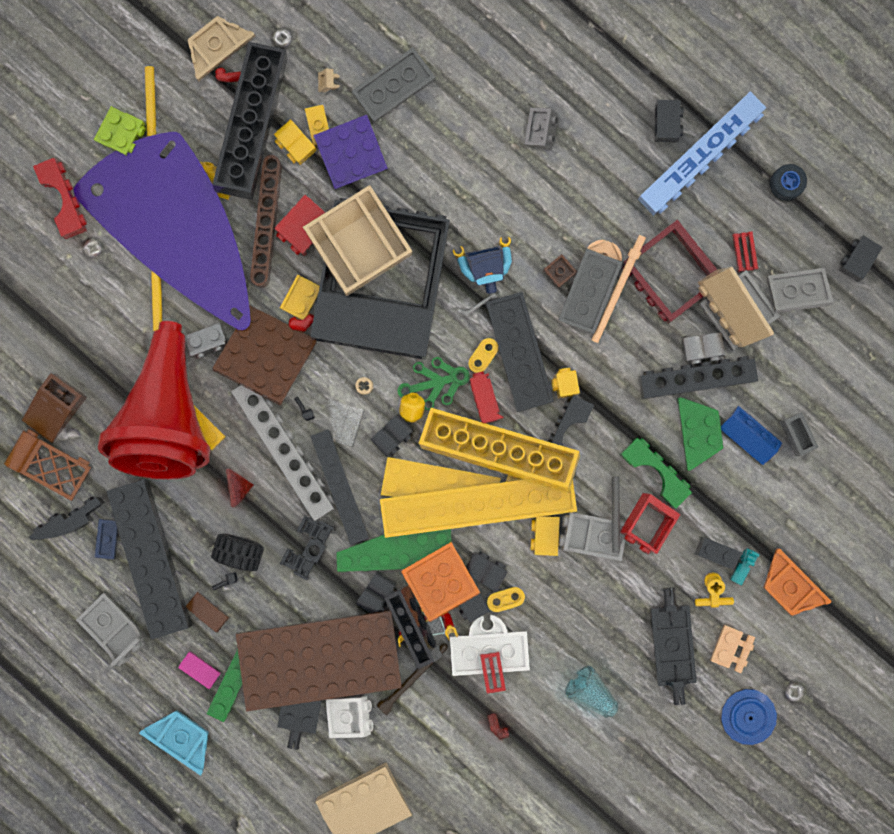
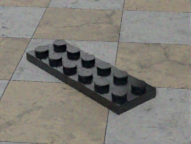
[486,292,554,413]

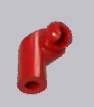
[215,68,241,82]

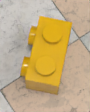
[551,368,580,399]

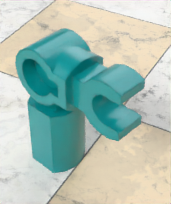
[730,548,760,586]

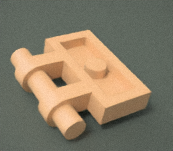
[710,625,755,673]

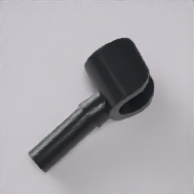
[294,397,315,421]
[212,572,238,591]

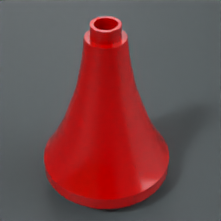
[98,321,211,480]

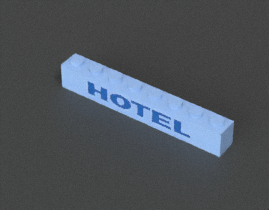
[638,91,766,216]

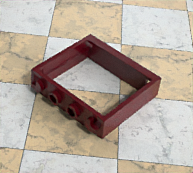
[622,219,717,324]

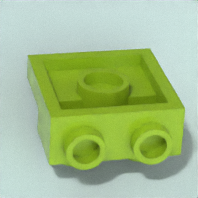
[93,106,146,156]

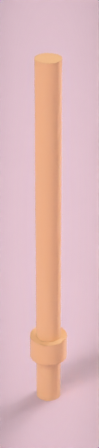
[591,235,646,343]

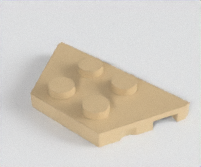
[188,16,256,81]

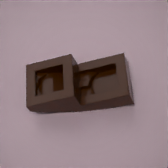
[185,592,229,633]

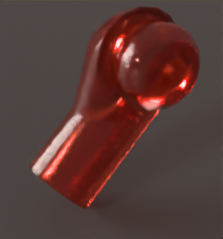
[487,714,510,740]

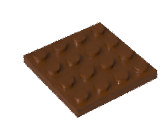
[212,305,317,406]

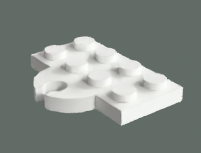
[450,614,530,676]

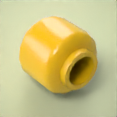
[399,393,425,422]

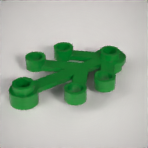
[397,357,470,410]

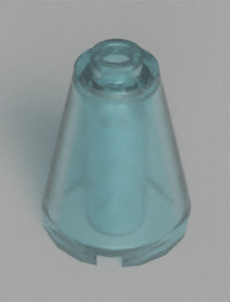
[565,665,618,718]

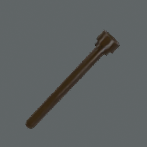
[376,643,448,716]

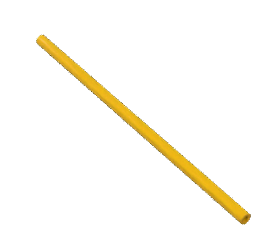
[145,66,162,331]

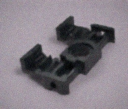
[280,516,335,580]

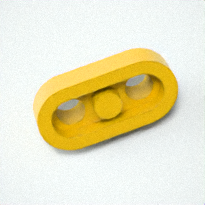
[468,338,498,373]
[487,587,525,612]

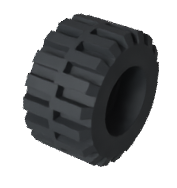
[211,533,264,572]

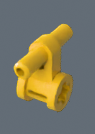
[695,572,734,608]

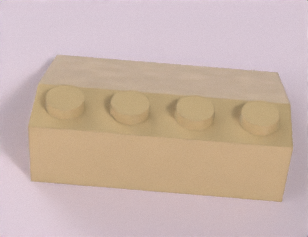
[698,267,774,347]
[315,762,412,834]

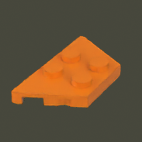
[763,548,832,616]

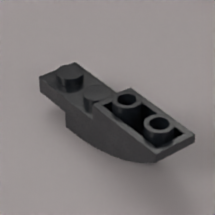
[29,496,105,540]

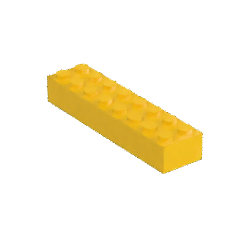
[419,408,580,493]

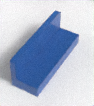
[721,406,782,465]

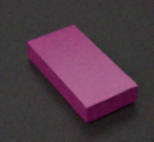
[178,651,221,690]

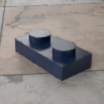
[95,519,118,559]

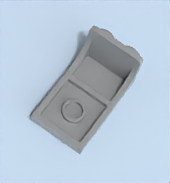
[558,512,625,561]
[76,592,148,668]

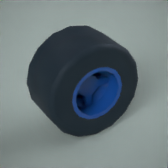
[770,164,807,201]

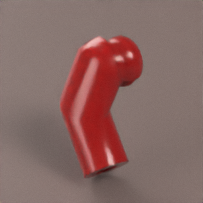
[288,313,314,331]

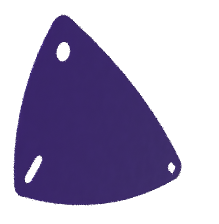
[74,132,251,330]

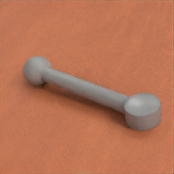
[462,293,497,317]

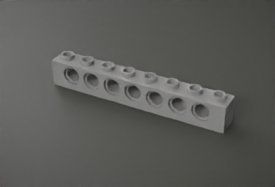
[231,385,335,521]

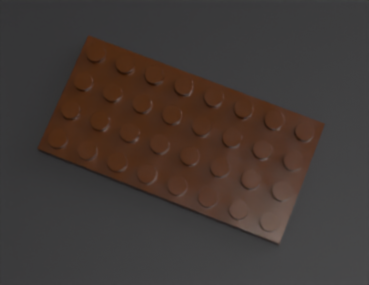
[236,610,402,712]

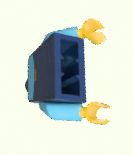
[453,237,512,294]

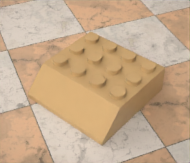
[303,185,413,296]

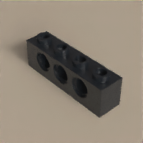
[384,585,442,669]

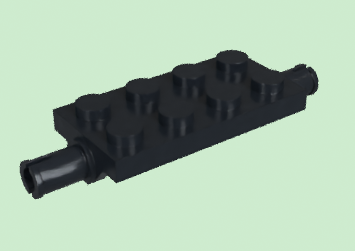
[650,587,697,705]
[277,700,322,750]

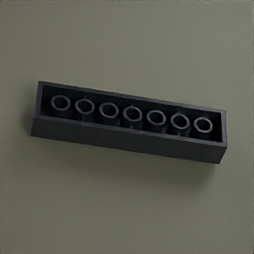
[212,42,287,200]
[106,479,192,640]

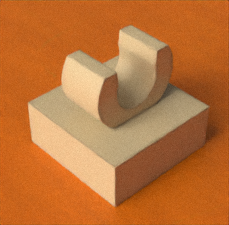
[318,68,340,93]

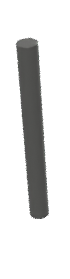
[612,476,620,553]

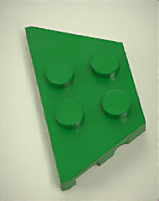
[677,397,724,471]

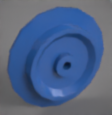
[721,689,777,745]

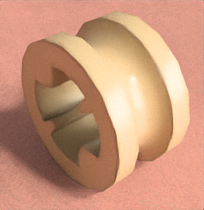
[355,377,374,395]

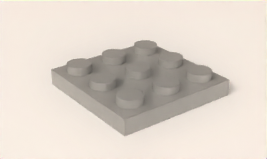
[699,270,780,350]

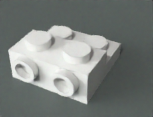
[326,695,373,738]

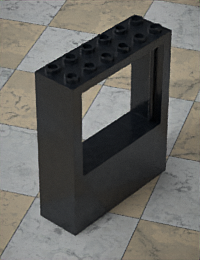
[311,198,450,360]

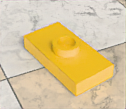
[305,105,329,146]

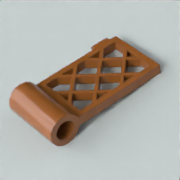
[4,429,92,501]

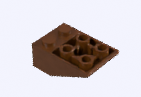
[22,373,87,443]

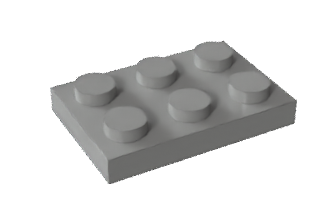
[767,268,833,313]

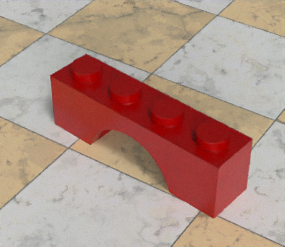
[33,158,87,239]

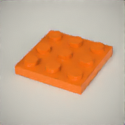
[401,542,480,622]

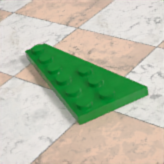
[336,529,451,572]

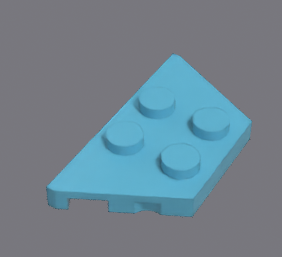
[139,710,209,776]

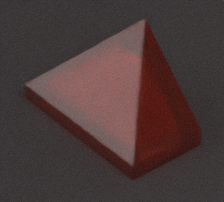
[226,469,254,507]

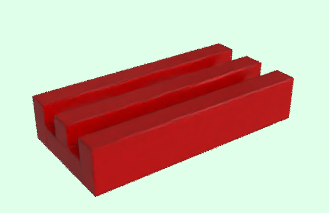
[732,231,758,272]
[480,651,506,694]

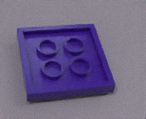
[314,115,388,189]

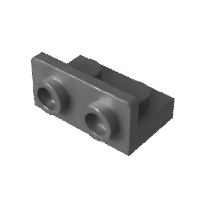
[524,108,559,150]
[185,323,228,360]

